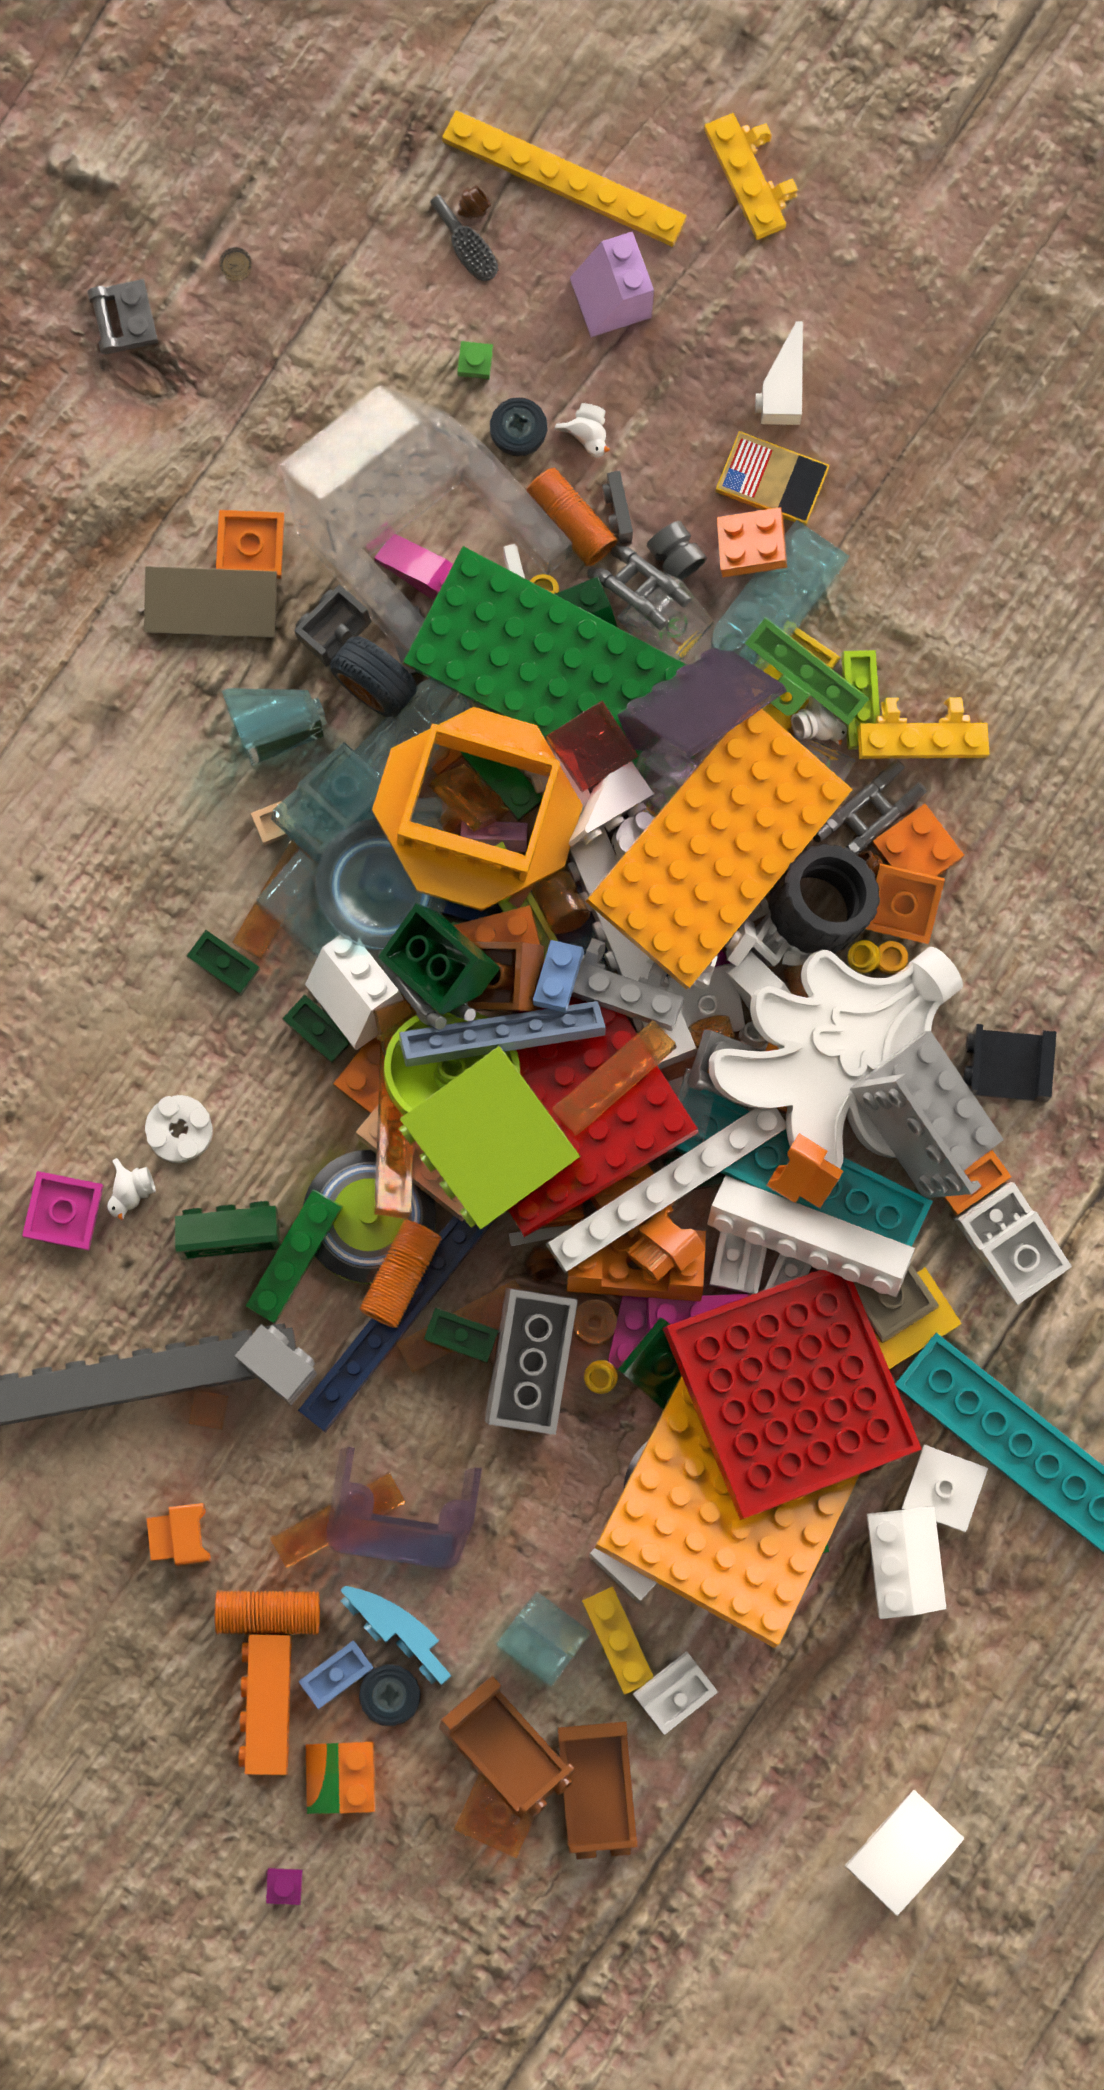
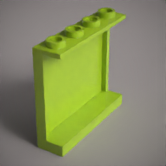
[399,1046,580,1230]

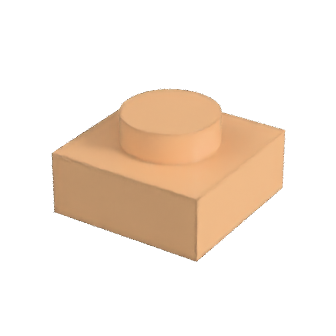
[251,801,294,846]

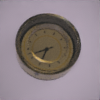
[219,247,252,282]

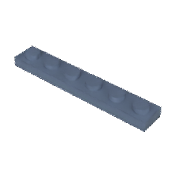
[399,1001,606,1067]

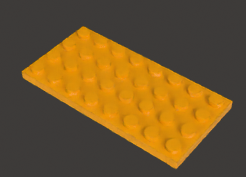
[585,701,853,990]

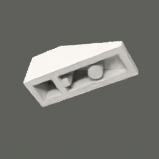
[755,321,803,425]

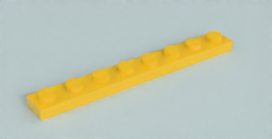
[442,110,687,247]

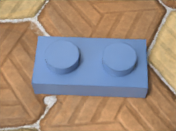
[533,940,584,1013]
[298,1640,374,1709]

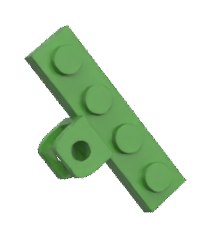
[745,617,869,725]

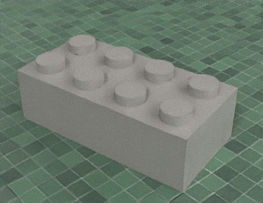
[484,1287,578,1435]

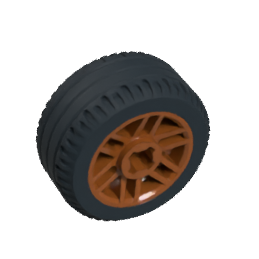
[330,636,417,717]

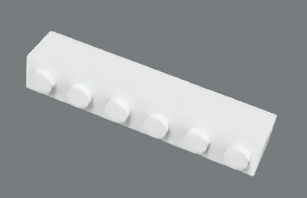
[707,1176,915,1297]

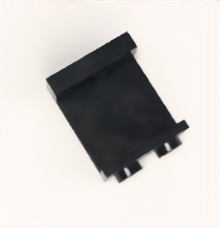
[963,1024,1057,1102]

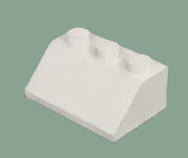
[305,935,411,1050]
[867,1506,946,1619]

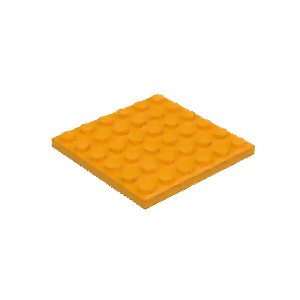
[594,1376,860,1648]

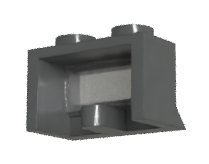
[294,584,372,667]

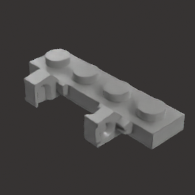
[571,938,684,1031]

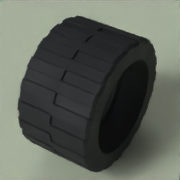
[768,844,880,954]

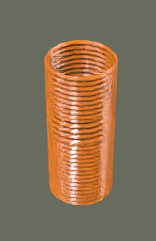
[525,468,617,566]
[359,1219,442,1328]
[215,1590,320,1635]

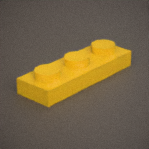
[582,1587,654,1695]

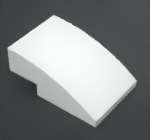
[953,1181,1072,1305]
[845,1790,964,1915]

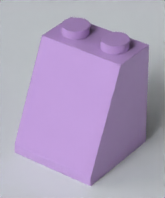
[570,231,654,337]

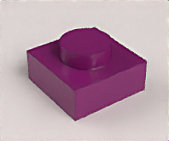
[266,1868,303,1905]

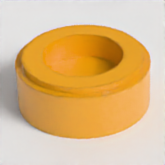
[877,941,908,976]

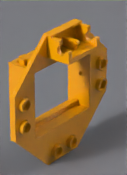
[372,707,583,911]

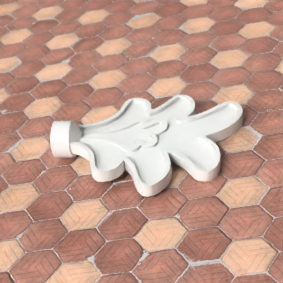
[709,947,963,1168]

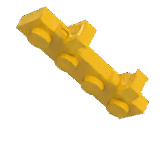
[704,112,798,240]
[857,698,990,759]

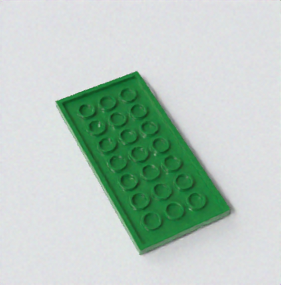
[402,546,696,776]

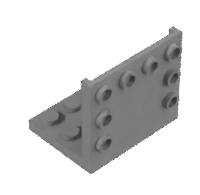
[850,1030,1004,1198]

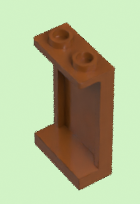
[439,1675,575,1820]
[558,1721,638,1859]

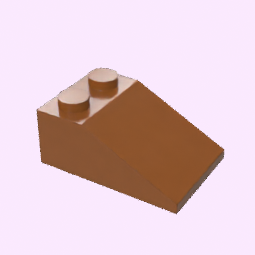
[466,942,544,1013]

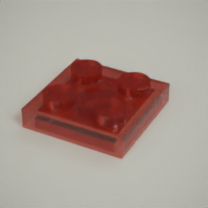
[546,700,638,793]

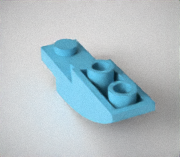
[340,1586,452,1685]

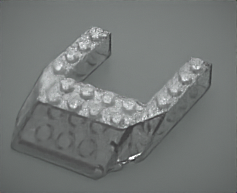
[280,385,573,676]

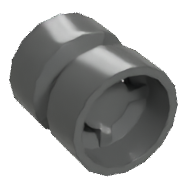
[647,521,707,582]

